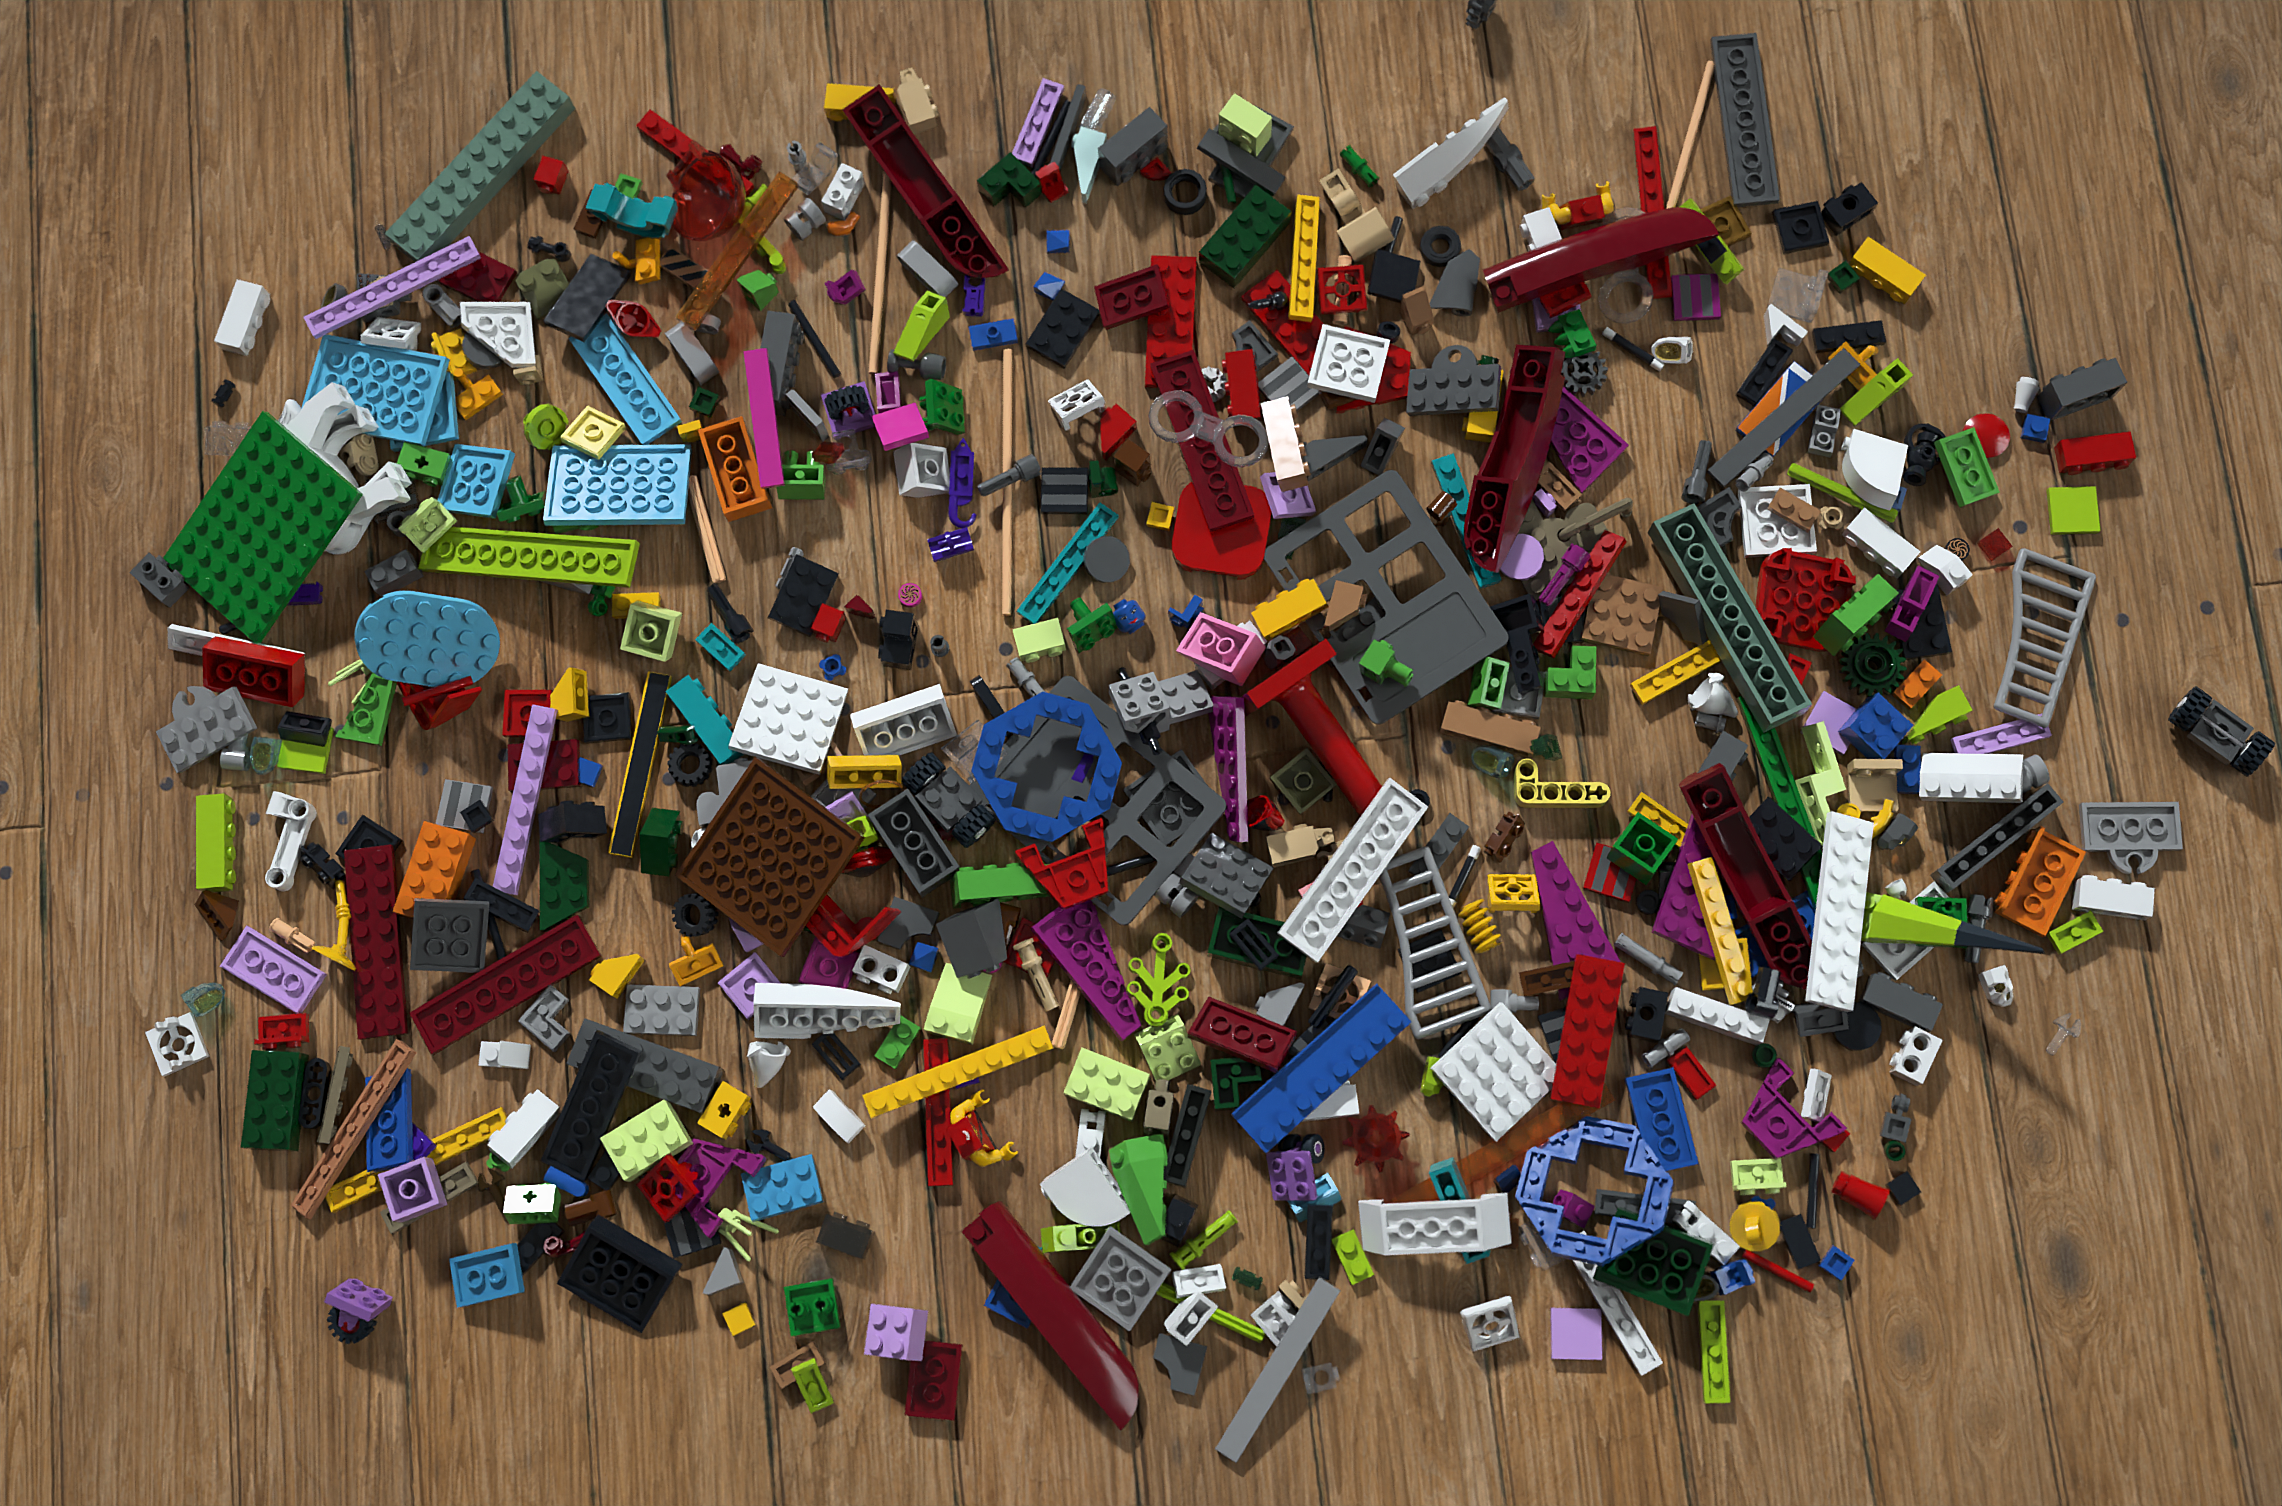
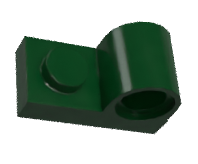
[1088,460,1118,498]

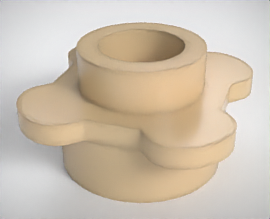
[1819,506,1843,530]

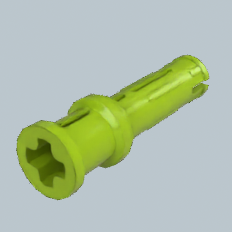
[1169,1210,1238,1270]

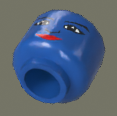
[1113,598,1146,634]

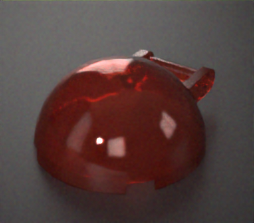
[666,140,746,241]

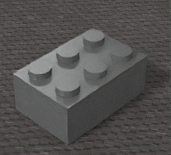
[1098,106,1168,186]
[2037,358,2127,421]

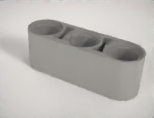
[896,240,958,297]
[664,321,720,385]

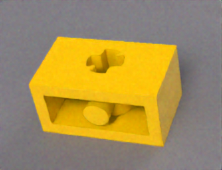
[697,1081,751,1140]

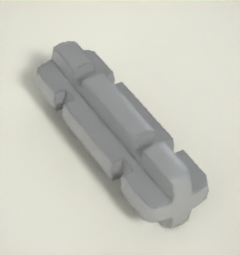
[776,547,804,590]

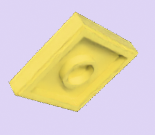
[560,406,626,460]

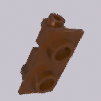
[1484,812,1525,863]

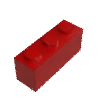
[1222,349,1263,425]
[2054,431,2136,475]

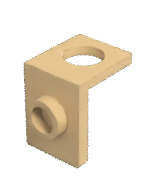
[513,355,543,385]

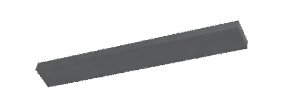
[1707,348,1860,488]

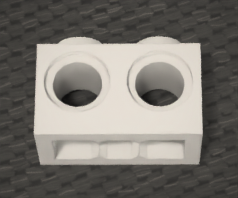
[821,163,865,220]
[852,945,910,994]
[1889,1027,1942,1086]

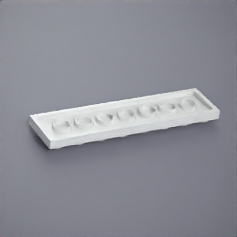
[1277,778,1428,963]
[1805,811,1874,1012]

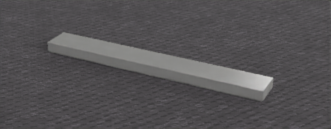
[1215,1277,1341,1463]

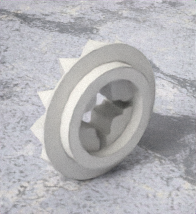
[1201,366,1227,402]

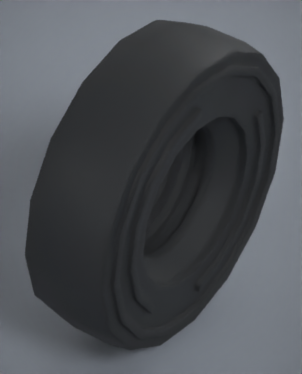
[1420,226,1461,267]

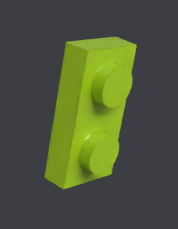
[2046,910,2104,955]
[1331,1229,1374,1285]
[791,1358,834,1413]

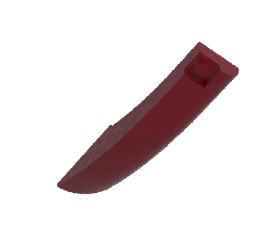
[842,84,1009,278]
[1482,207,1720,313]
[1464,344,1565,573]
[1679,763,1812,990]
[961,1201,1139,1431]

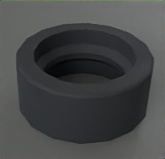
[1164,169,1207,215]

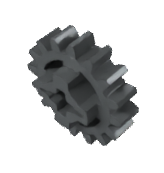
[1466,0,1497,30]
[1561,351,1608,397]

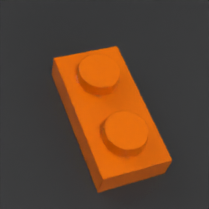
[1891,659,1942,710]

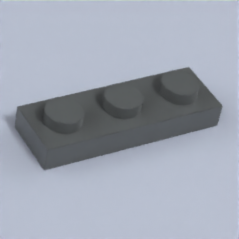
[1408,813,1469,885]

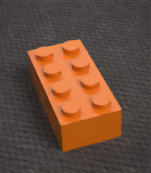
[698,416,772,522]
[393,821,476,919]

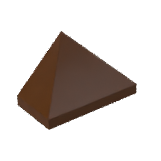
[195,890,239,941]

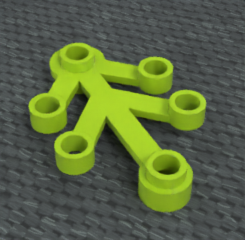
[1126,933,1191,1027]

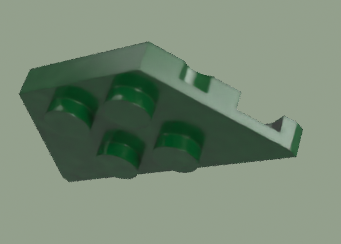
[539,840,589,932]

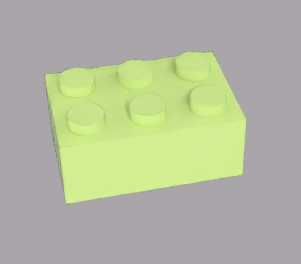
[1064,1048,1150,1122]
[600,1099,694,1182]

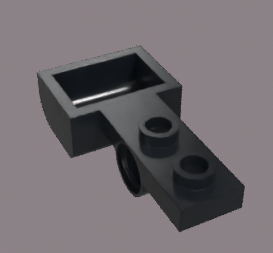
[1490,594,1544,694]

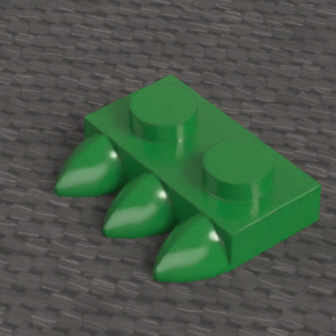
[1548,309,1596,358]

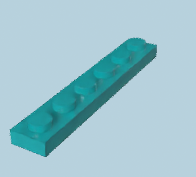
[1431,453,1502,589]
[1016,502,1119,624]

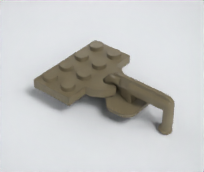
[1518,497,1633,602]

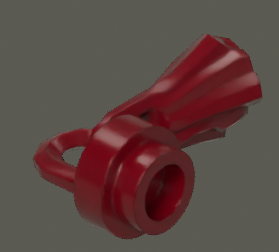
[719,144,763,180]
[544,1231,586,1258]

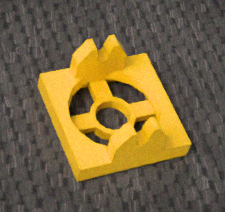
[1487,874,1540,913]

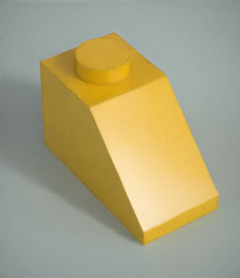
[550,667,589,722]
[589,954,645,999]

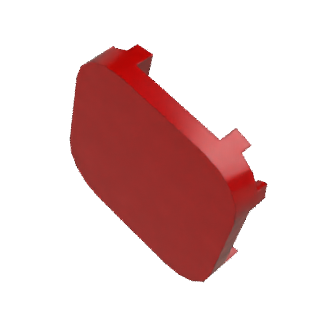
[1172,482,1272,580]
[1755,548,1856,652]

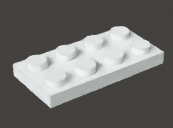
[1861,881,1968,981]

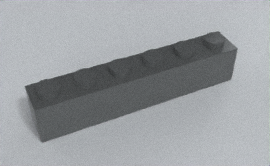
[1930,783,2064,893]

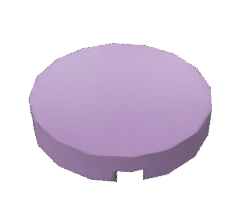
[1500,534,1544,581]

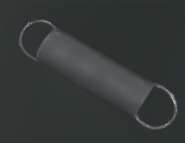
[375,221,392,253]

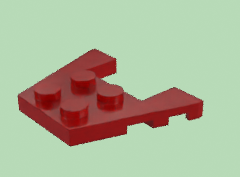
[1336,326,1411,414]
[1015,818,1108,910]

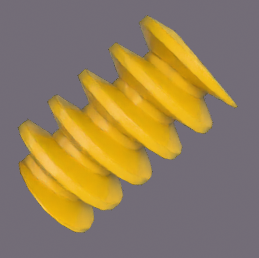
[1458,899,1502,954]

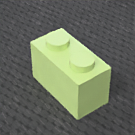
[1012,618,1066,663]

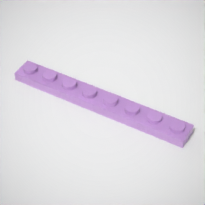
[304,236,481,339]
[493,704,558,895]

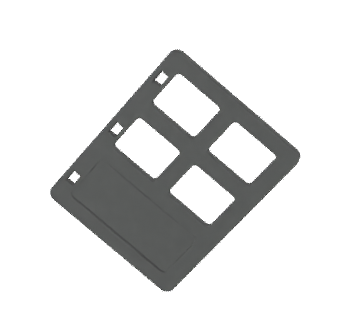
[1264,470,1508,725]
[969,676,1227,925]

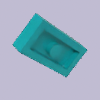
[695,623,746,672]

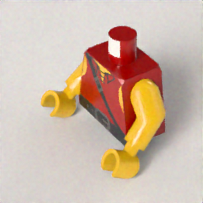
[1542,181,1614,231]
[947,1089,1018,1167]

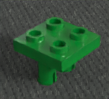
[919,379,965,435]
[497,475,546,523]
[1067,597,1118,653]
[1915,897,1967,948]
[784,1278,841,1337]

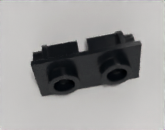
[300,842,346,889]

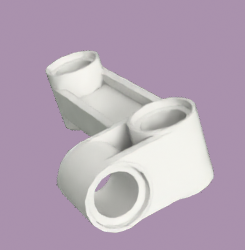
[265,791,317,892]

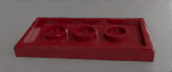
[1187,996,1297,1073]

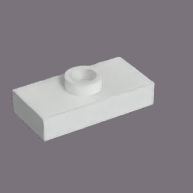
[1801,1069,1832,1122]
[1172,1264,1226,1298]

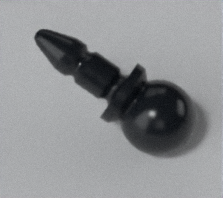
[1248,292,1289,310]

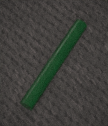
[1220,164,1237,205]

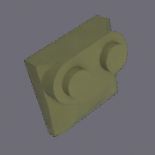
[515,259,569,320]
[1269,748,1337,814]

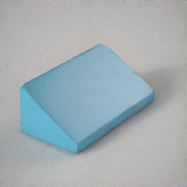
[1287,1173,1342,1222]

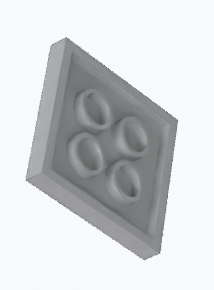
[1070,1226,1172,1331]

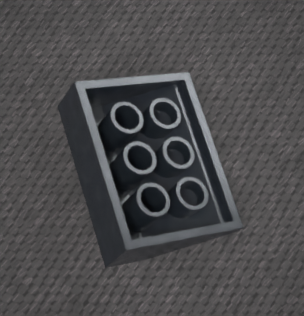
[557,1214,683,1334]

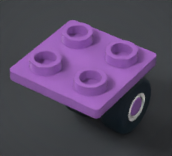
[1266,1134,1325,1201]

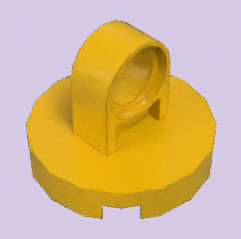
[1730,1201,1780,1251]

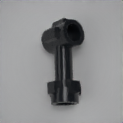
[528,236,571,262]

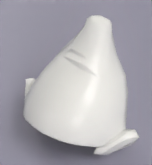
[1688,673,1738,718]
[747,1041,791,1088]

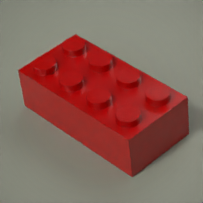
[202,636,305,708]

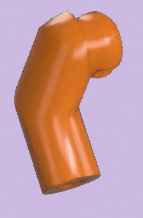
[827,211,860,236]

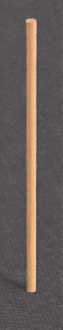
[1639,61,1714,308]
[869,170,892,375]
[1002,349,1012,616]

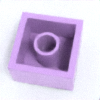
[378,1157,448,1223]
[864,1304,928,1361]

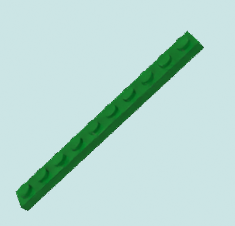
[1737,696,1822,912]

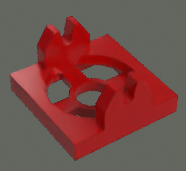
[1317,265,1367,315]
[636,1153,700,1223]

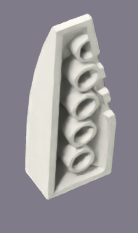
[1393,98,1509,209]
[753,983,901,1039]

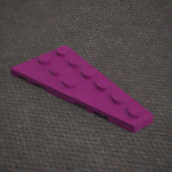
[1510,369,1629,494]
[1208,695,1248,842]
[1651,815,1721,961]
[1031,900,1141,1042]

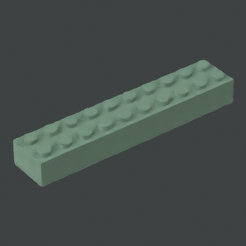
[385,71,576,262]
[1648,503,1812,733]

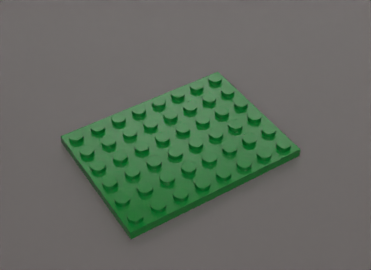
[163,411,363,643]

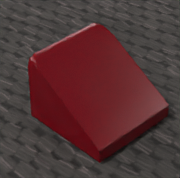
[845,595,875,619]

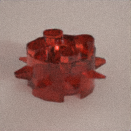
[1342,1105,1410,1173]

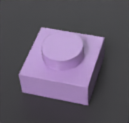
[1532,489,1556,518]

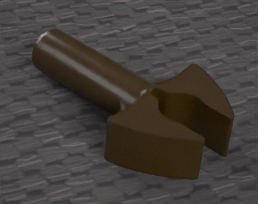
[478,1168,505,1213]

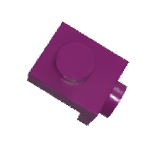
[825,269,866,305]
[1553,1189,1595,1228]

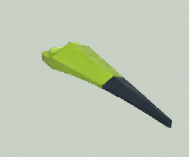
[1861,892,2044,954]

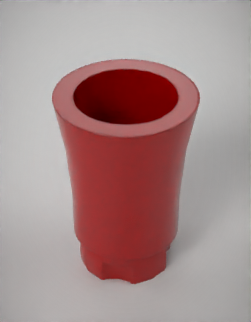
[1831,1171,1890,1220]

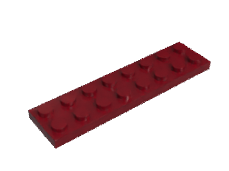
[1150,350,1254,532]
[344,844,408,1040]
[409,914,602,1055]

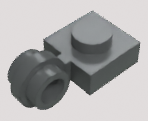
[1880,1093,1911,1143]

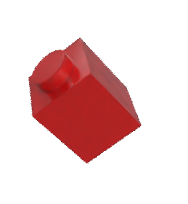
[533,156,569,195]
[811,603,847,643]

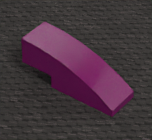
[875,371,902,414]
[1884,565,1939,642]

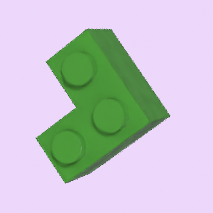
[1544,646,1596,699]

